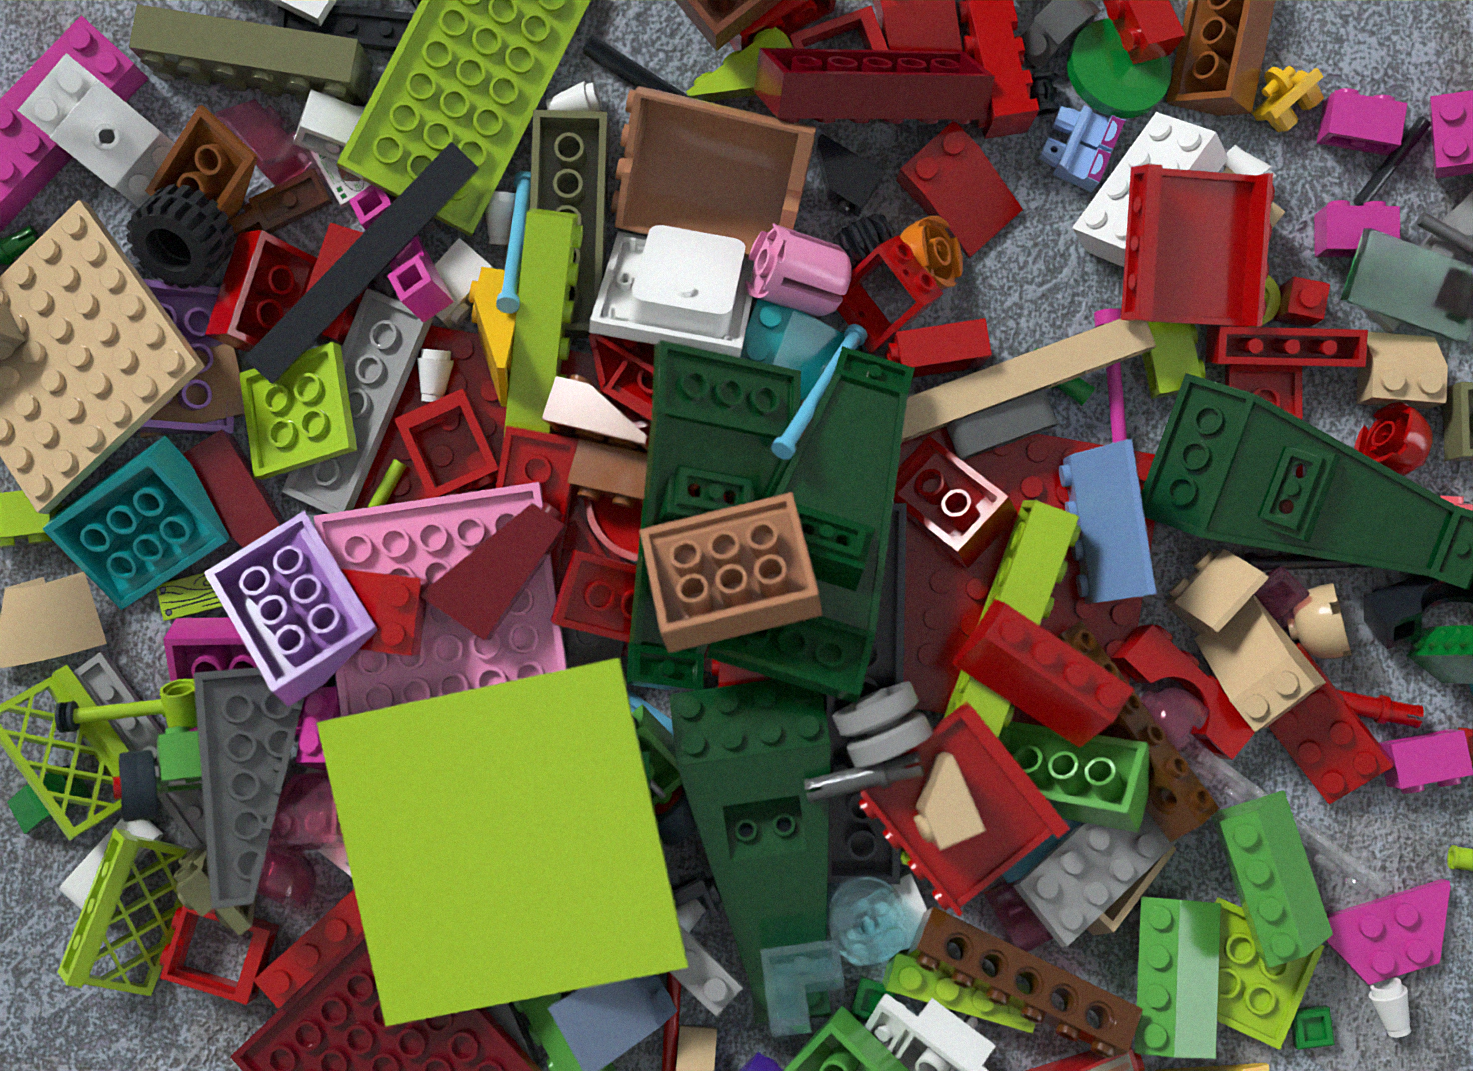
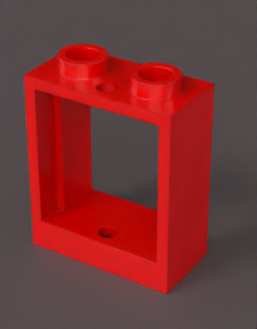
[789,5,888,50]
[837,235,944,353]
[885,318,992,378]
[394,388,499,498]
[159,905,280,1005]

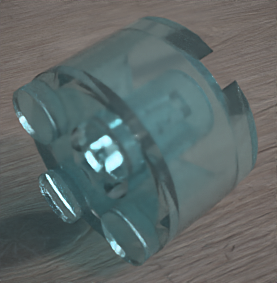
[828,875,908,966]

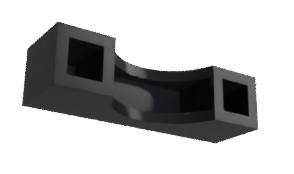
[1364,575,1473,650]

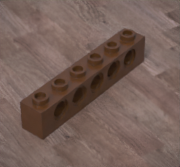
[1057,621,1220,842]
[907,906,1143,1058]

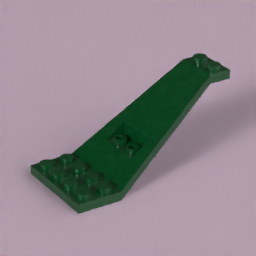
[627,340,801,692]
[1141,373,1473,590]

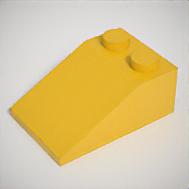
[469,267,521,407]

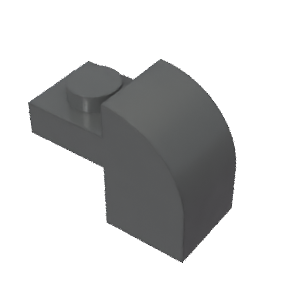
[1020,0,1101,70]

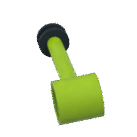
[55,679,197,733]

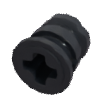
[1030,72,1059,117]

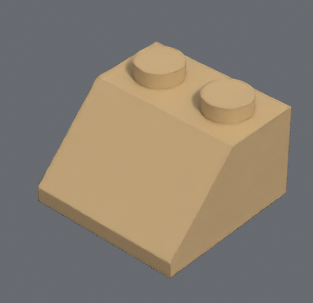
[1356,332,1448,409]
[1165,549,1269,634]
[913,752,985,850]

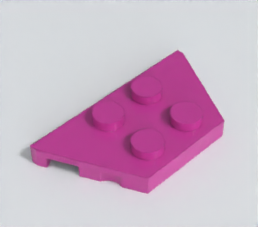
[1326,879,1451,985]

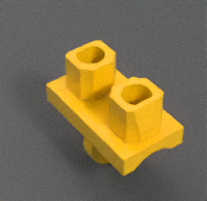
[1252,66,1324,132]

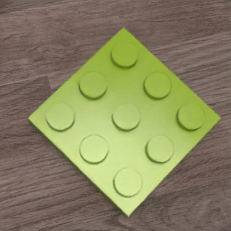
[239,342,357,480]
[1215,896,1324,1050]

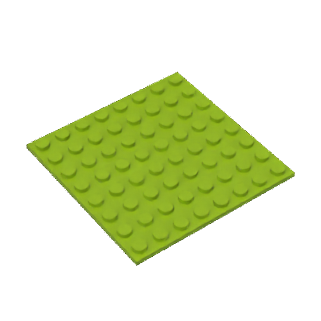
[317,658,689,1026]

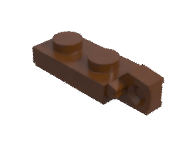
[228,168,333,237]

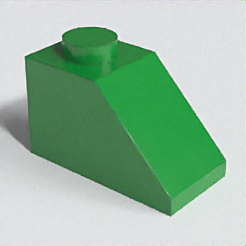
[7,765,92,834]

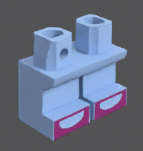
[1039,105,1125,193]

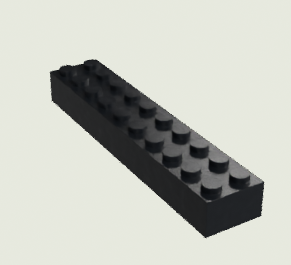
[825,503,907,884]

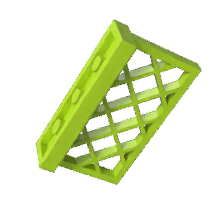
[0,665,130,841]
[57,828,191,996]

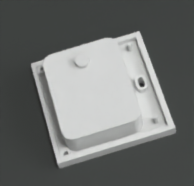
[589,225,754,357]

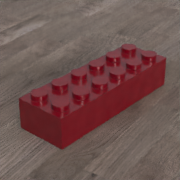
[754,48,995,124]

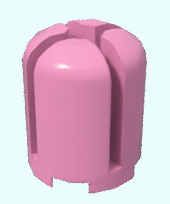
[745,224,851,317]

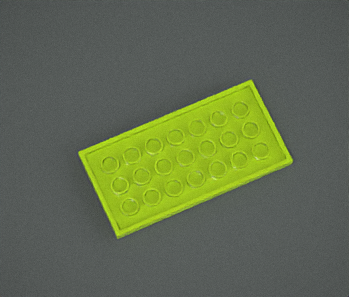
[336,0,591,237]

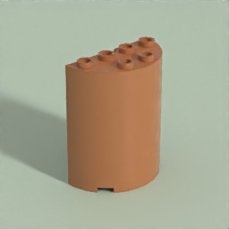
[611,86,817,258]

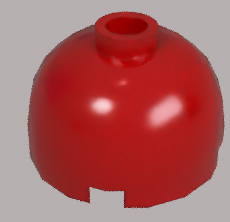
[1354,402,1433,476]

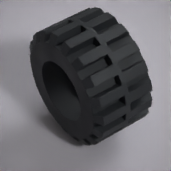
[126,184,235,289]

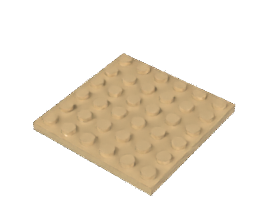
[0,199,205,514]

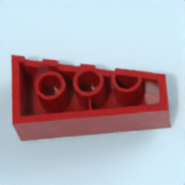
[957,0,1039,139]

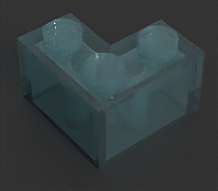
[761,939,844,1037]

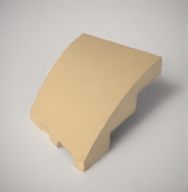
[0,572,107,668]

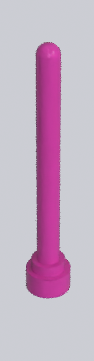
[1094,308,1127,443]

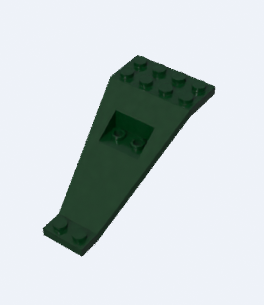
[706,346,915,704]
[669,679,832,1026]

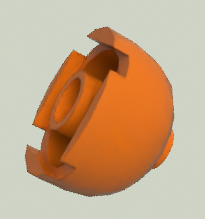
[899,216,963,290]

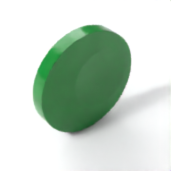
[1067,18,1171,118]

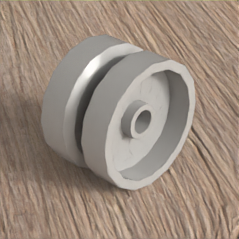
[833,682,933,768]

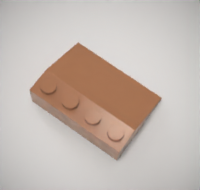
[640,492,822,653]

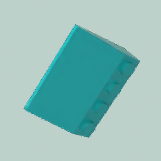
[740,299,860,400]
[43,436,230,610]

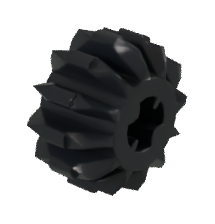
[833,214,895,270]

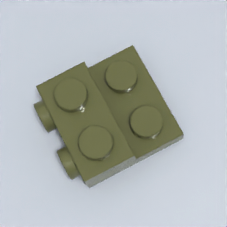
[173,845,258,936]

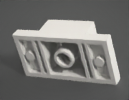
[18,53,175,208]
[864,993,996,1071]

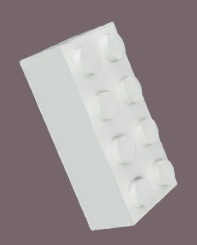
[1072,112,1228,267]

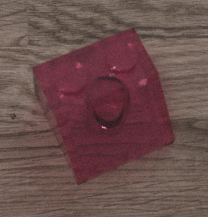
[214,99,313,186]
[267,772,345,851]

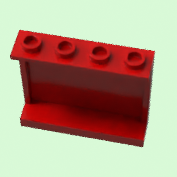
[1121,164,1275,327]
[858,701,1070,917]

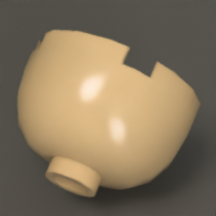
[1287,583,1352,659]

